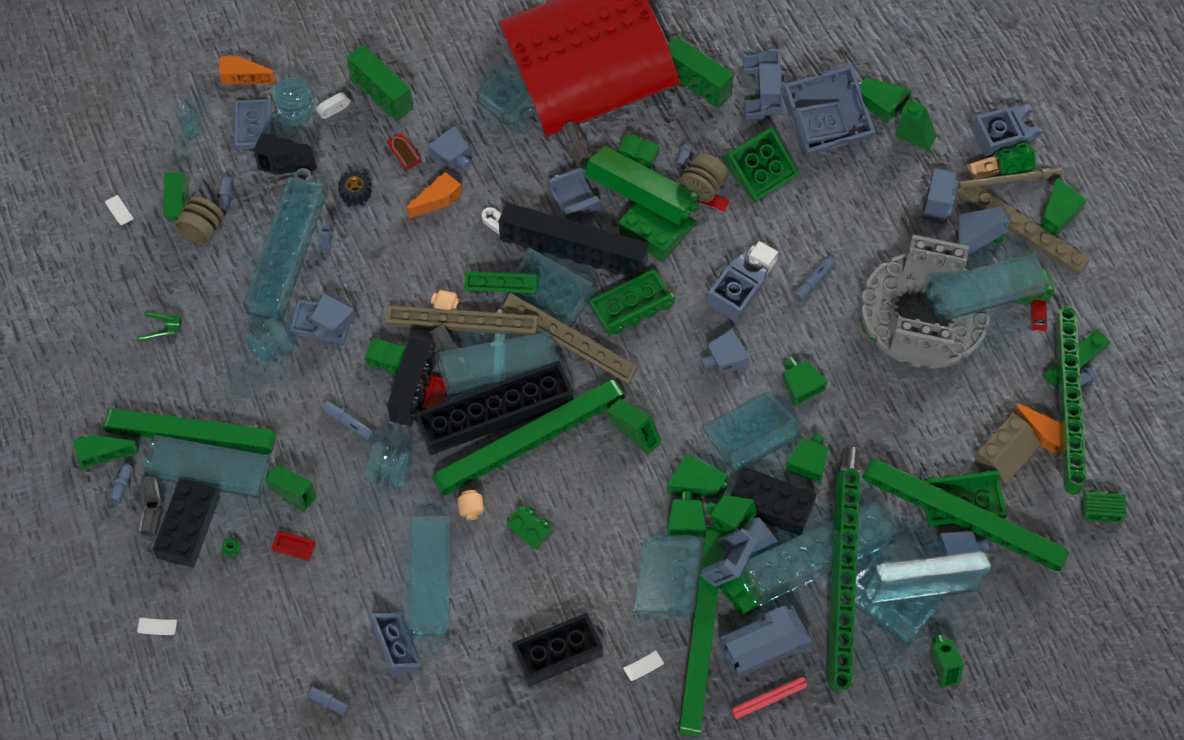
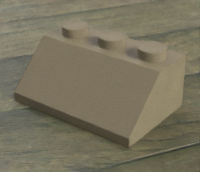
[974,413,1041,486]

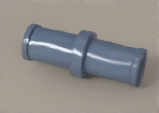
[217,176,233,214]
[108,464,134,504]
[307,687,350,716]

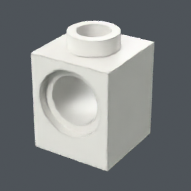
[748,241,778,274]

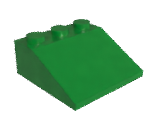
[722,127,799,202]
[619,204,696,262]

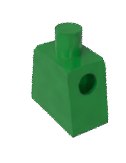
[783,358,827,406]
[786,434,828,484]
[668,490,706,537]
[706,495,757,535]
[931,635,964,688]

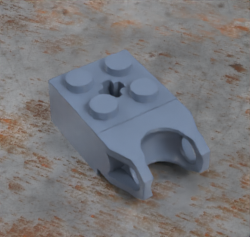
[970,107,1043,158]
[705,253,768,323]

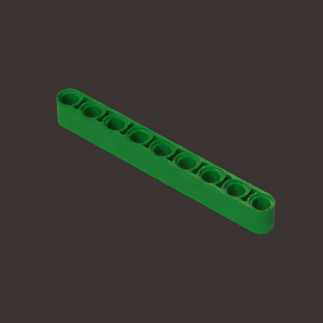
[103,409,276,454]

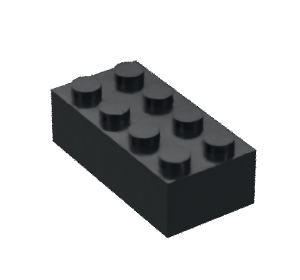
[387,338,436,427]
[730,466,817,537]
[152,479,220,568]
[512,613,603,687]

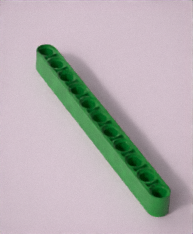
[1055,306,1086,495]
[432,379,625,495]
[862,459,1069,571]
[827,468,860,691]
[679,527,726,738]

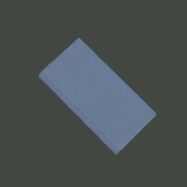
[369,613,422,679]

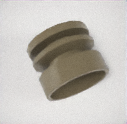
[680,153,728,202]
[174,196,224,245]

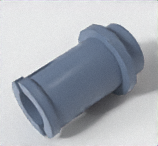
[675,144,693,169]
[1080,368,1096,386]

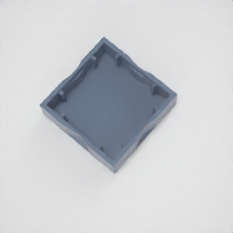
[780,65,876,158]

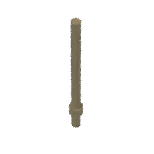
[958,168,1063,189]

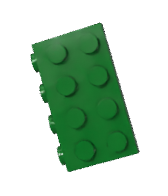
[589,269,675,336]
[924,470,1007,528]

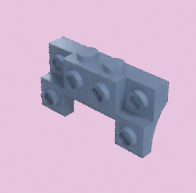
[743,49,784,119]

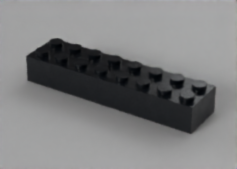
[499,202,649,279]
[414,361,574,456]

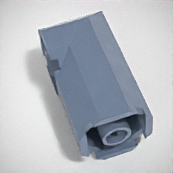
[719,605,812,678]

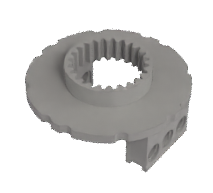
[861,235,990,368]

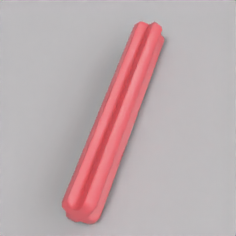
[731,677,807,719]

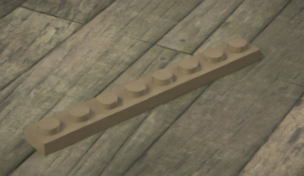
[956,179,1090,275]
[502,293,639,384]
[386,306,539,336]

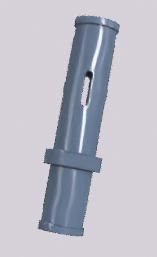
[793,256,836,302]
[321,400,375,441]

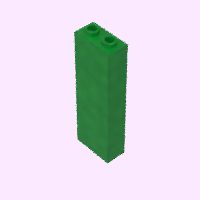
[584,146,700,225]

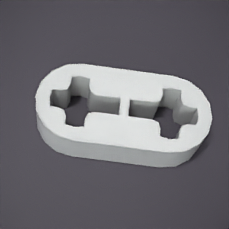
[316,92,350,119]
[482,207,501,234]

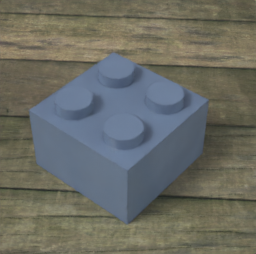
[923,168,958,223]

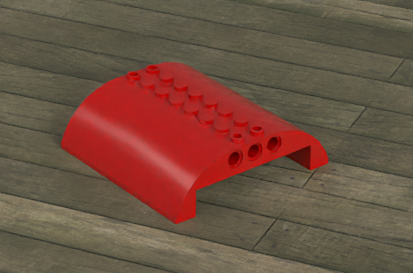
[498,0,680,137]

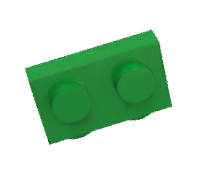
[994,142,1036,176]
[506,505,555,550]

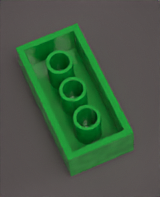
[668,36,734,108]
[347,45,413,121]

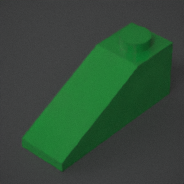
[73,435,139,469]

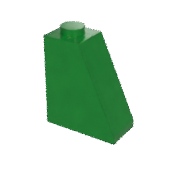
[859,78,912,123]
[896,99,937,151]
[163,172,190,222]
[1041,178,1087,237]
[606,398,661,454]
[667,453,729,498]
[265,465,316,513]

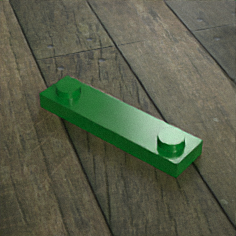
[464,271,539,294]
[1043,329,1111,390]

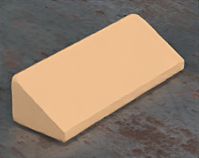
[966,155,999,180]

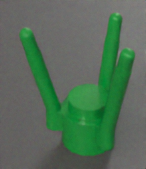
[136,311,181,341]

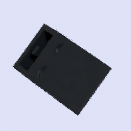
[253,133,317,175]

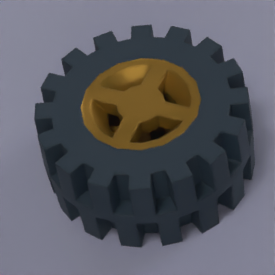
[338,170,372,206]

